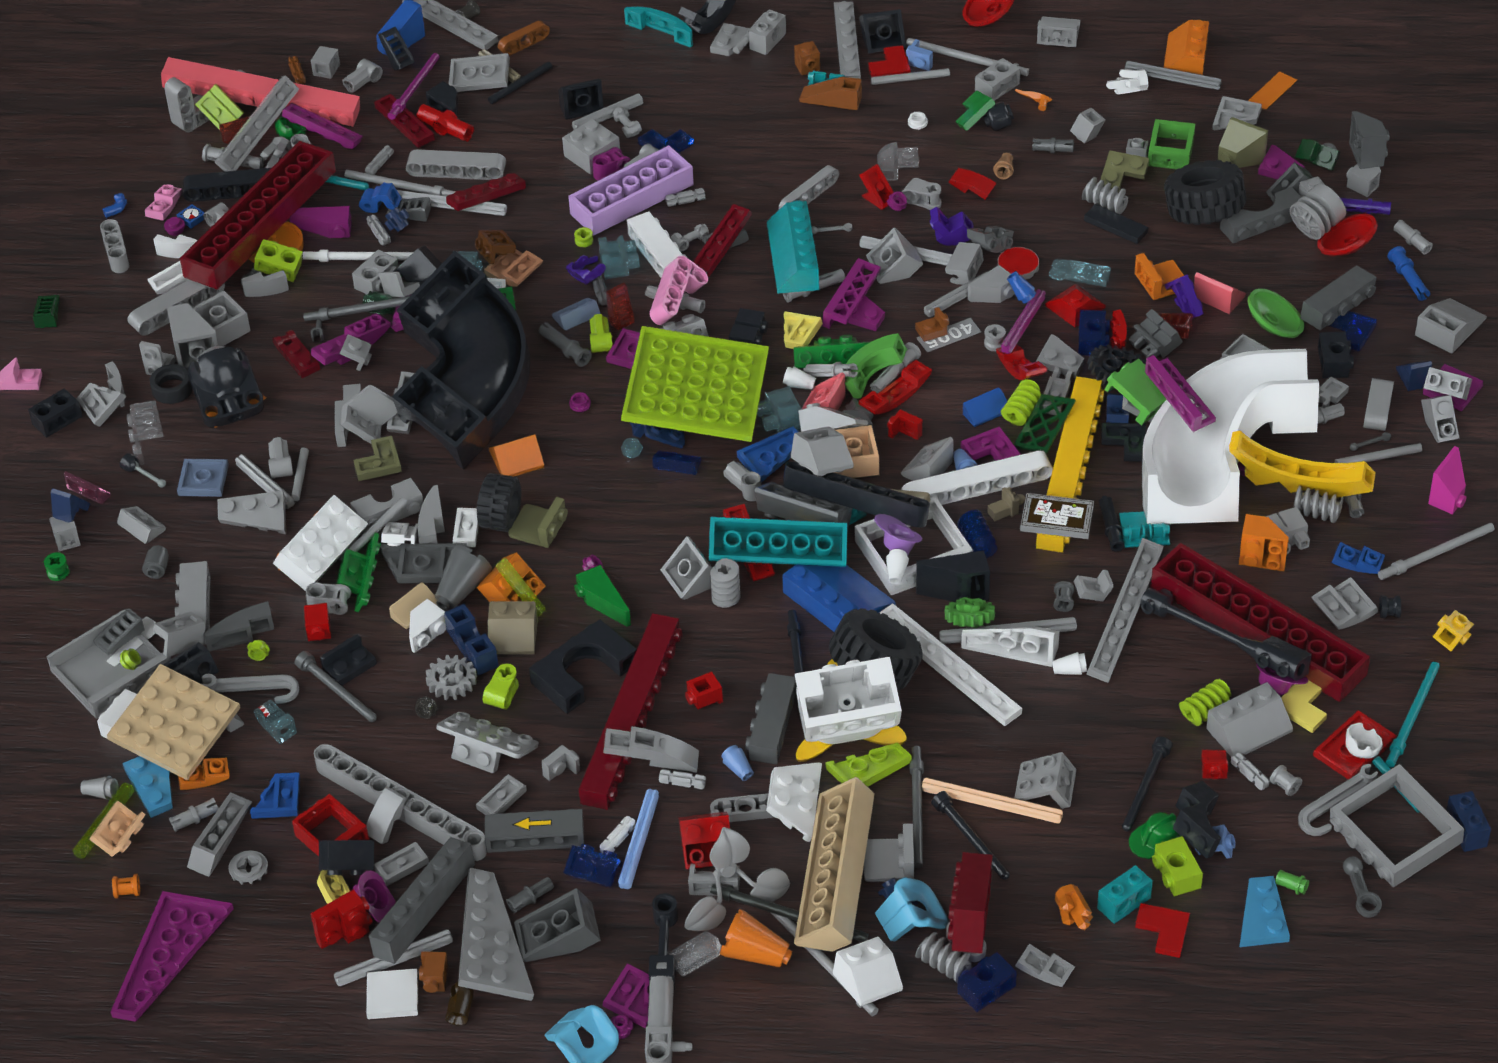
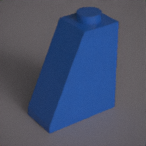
[376,0,425,55]

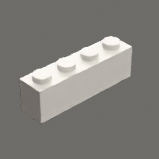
[627,211,687,277]

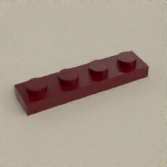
[374,94,435,148]
[446,173,526,211]
[693,204,752,277]

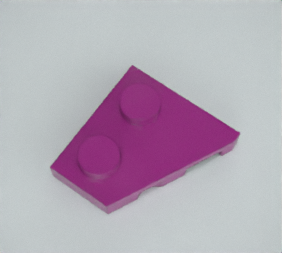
[1258,144,1304,180]
[838,288,885,331]
[602,963,649,1028]

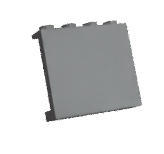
[47,609,171,719]

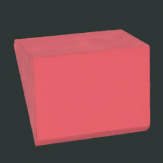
[1194,272,1246,314]
[798,372,846,415]

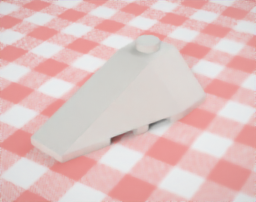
[961,627,1059,667]

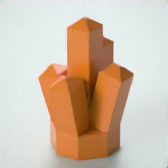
[1055,884,1093,931]

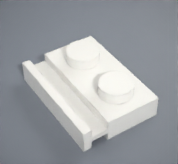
[381,522,418,546]

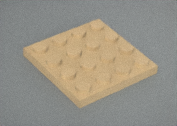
[107,664,240,780]

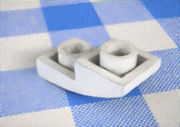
[153,234,197,258]

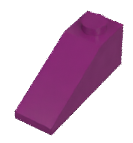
[289,206,352,238]

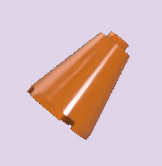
[720,909,793,967]

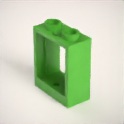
[1148,119,1196,169]

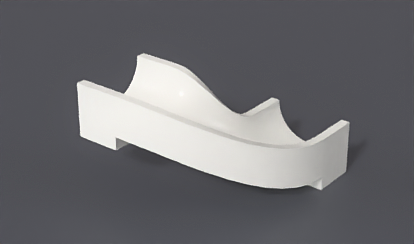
[1142,349,1319,524]

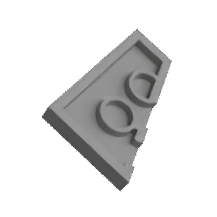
[217,491,286,534]

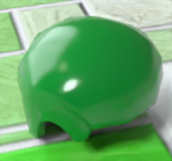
[275,116,307,142]

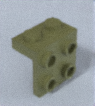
[508,497,568,548]

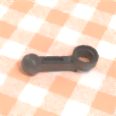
[1343,856,1382,918]

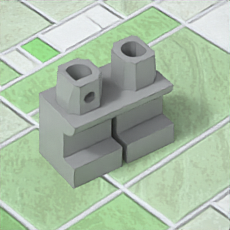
[1424,367,1472,400]
[1266,507,1310,554]

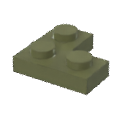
[1101,150,1149,193]
[353,436,402,481]

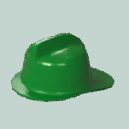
[1129,812,1181,859]

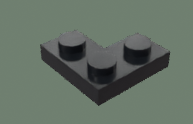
[1101,423,1146,462]

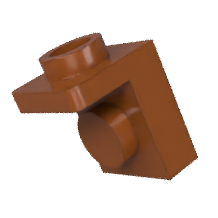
[915,307,949,342]

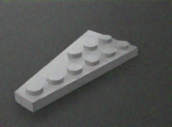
[458,868,534,1001]

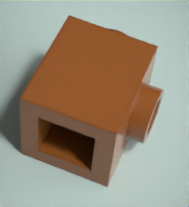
[794,41,820,75]

